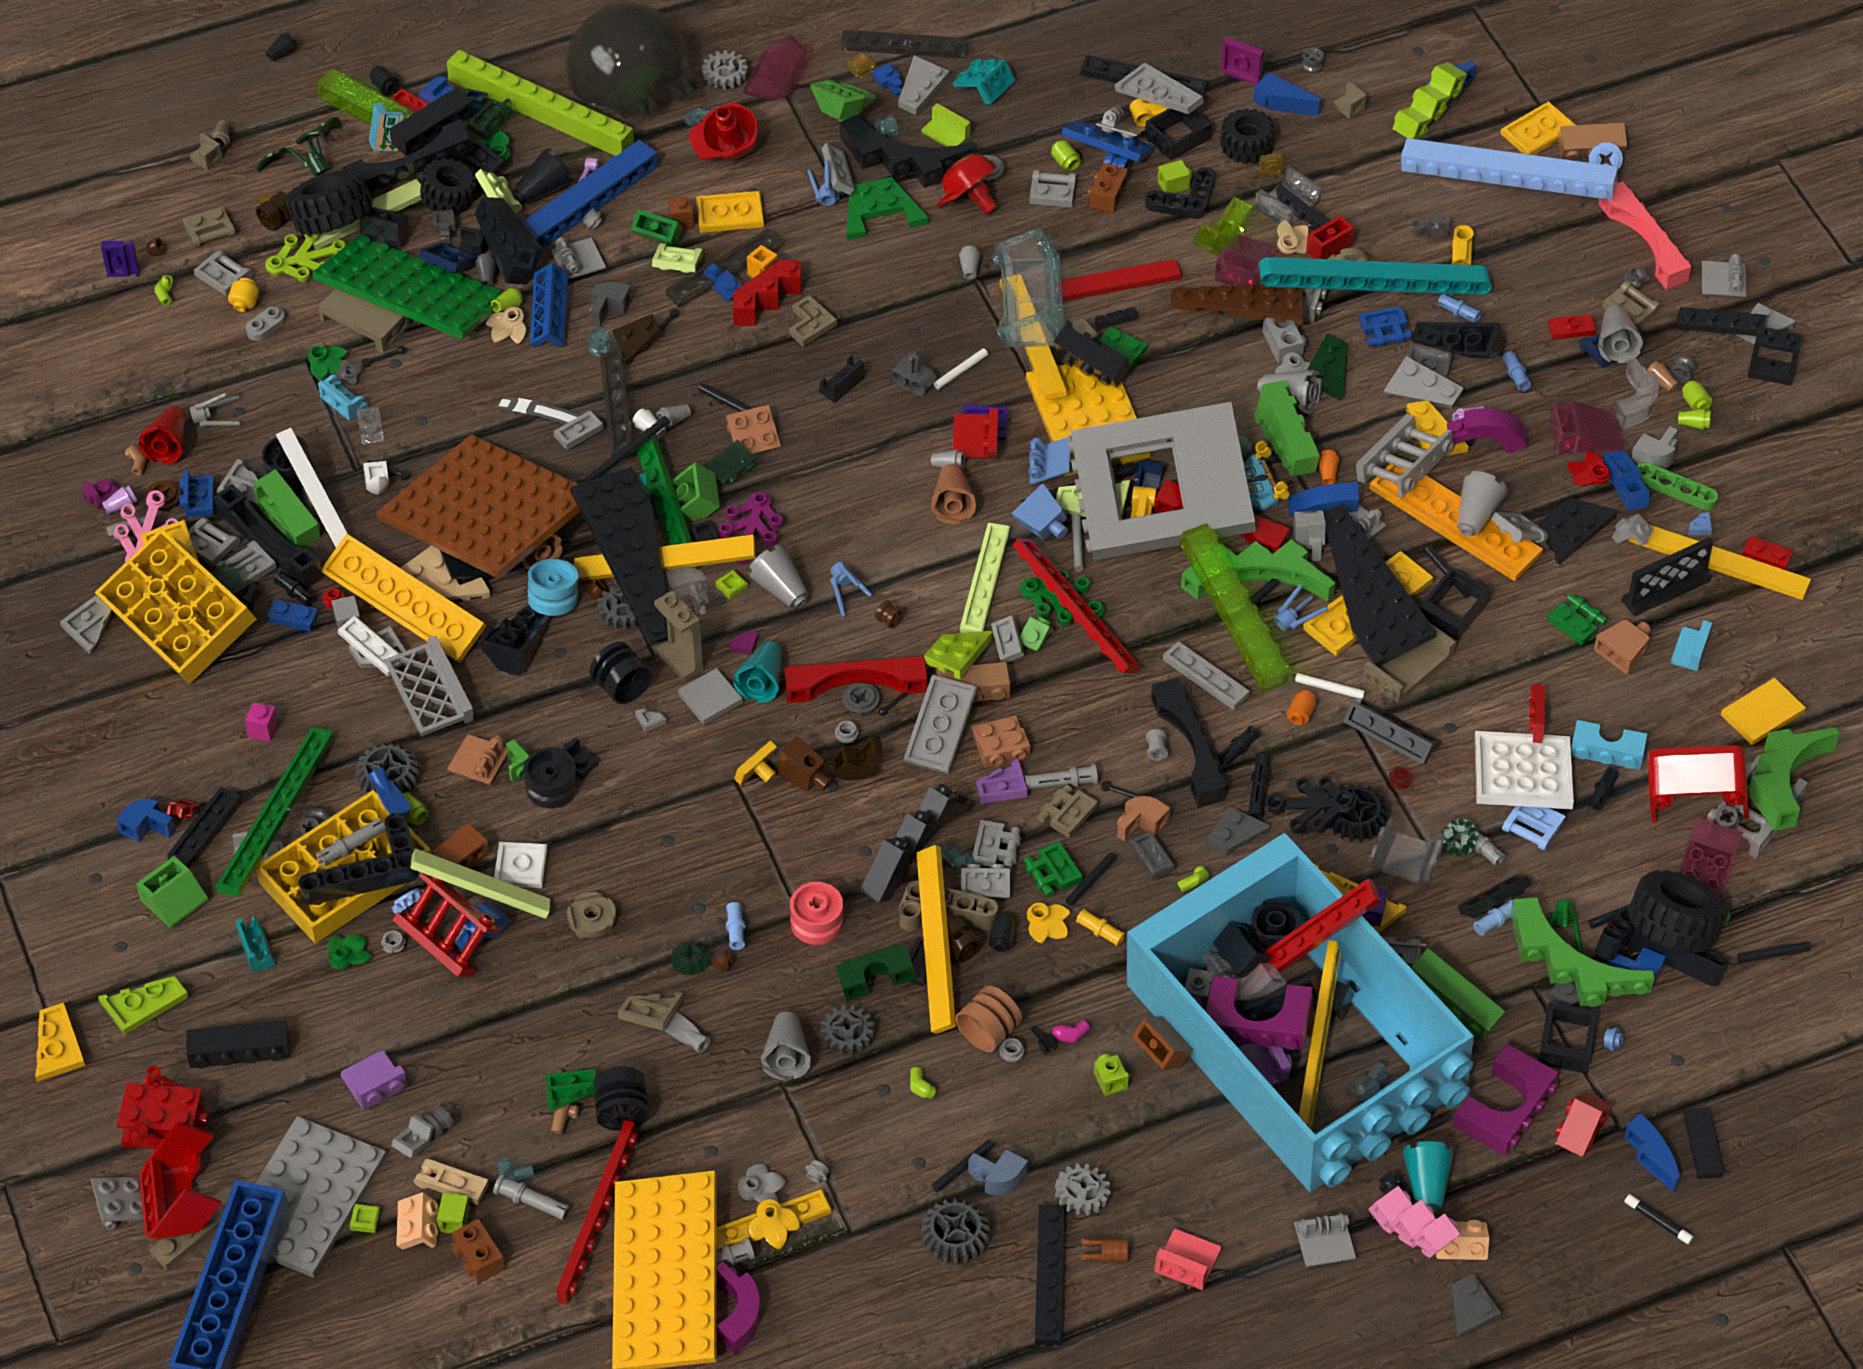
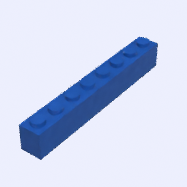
[522,140,658,249]

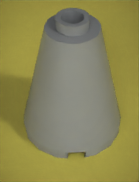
[1598,306,1643,363]
[1257,370,1322,415]
[1457,471,1508,537]
[747,544,808,608]
[761,1012,811,1080]

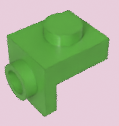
[1020,617,1055,653]
[506,739,529,782]

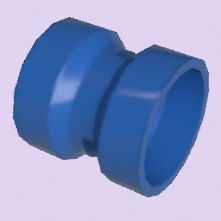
[1103,152,1131,170]

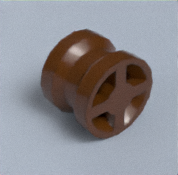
[875,600,904,629]

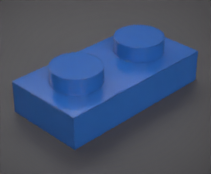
[266,599,319,632]

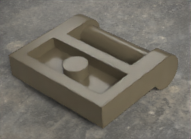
[182,206,236,248]
[1602,280,1662,329]

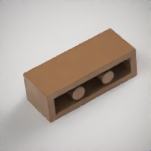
[1558,123,1627,160]
[937,662,1010,703]

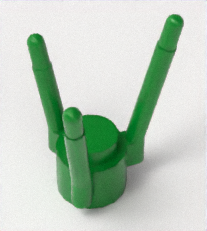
[1549,900,1583,954]

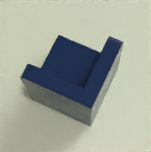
[1134,460,1163,495]

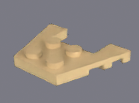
[400,546,490,601]

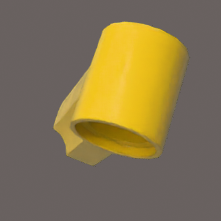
[1129,99,1169,127]
[1452,225,1474,265]
[1131,486,1157,518]

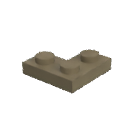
[789,295,837,347]

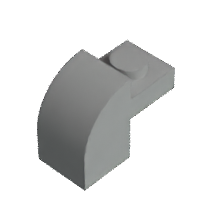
[1631,426,1678,469]

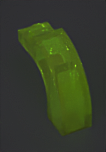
[1192,197,1254,256]

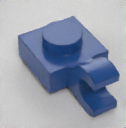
[872,63,902,95]
[704,263,743,302]

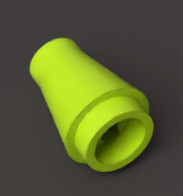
[491,288,523,313]
[1678,408,1711,430]

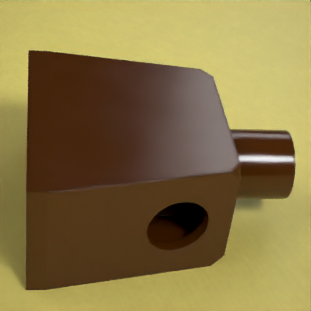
[777,736,832,791]

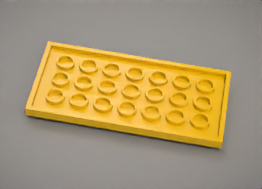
[612,1171,717,1369]

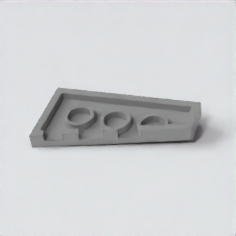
[1114,63,1204,114]

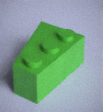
[253,469,321,548]

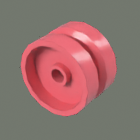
[790,882,843,945]

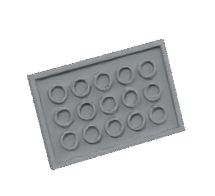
[255,1116,387,1278]

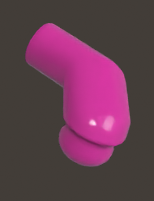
[1052,1020,1090,1043]

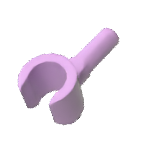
[578,158,599,182]

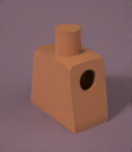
[1594,620,1651,675]

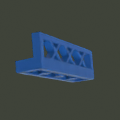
[530,263,568,347]

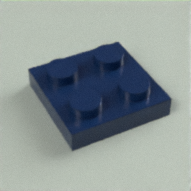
[419,242,478,273]

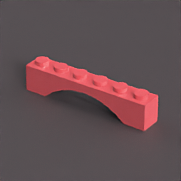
[1598,181,1691,290]

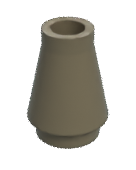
[209,120,230,150]

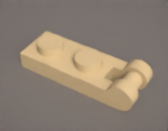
[414,1159,489,1205]

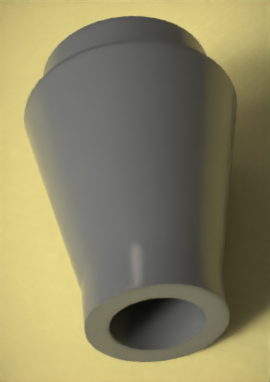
[475,253,497,287]

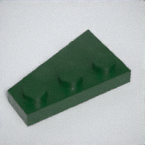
[1307,333,1347,401]

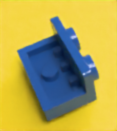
[179,469,214,517]

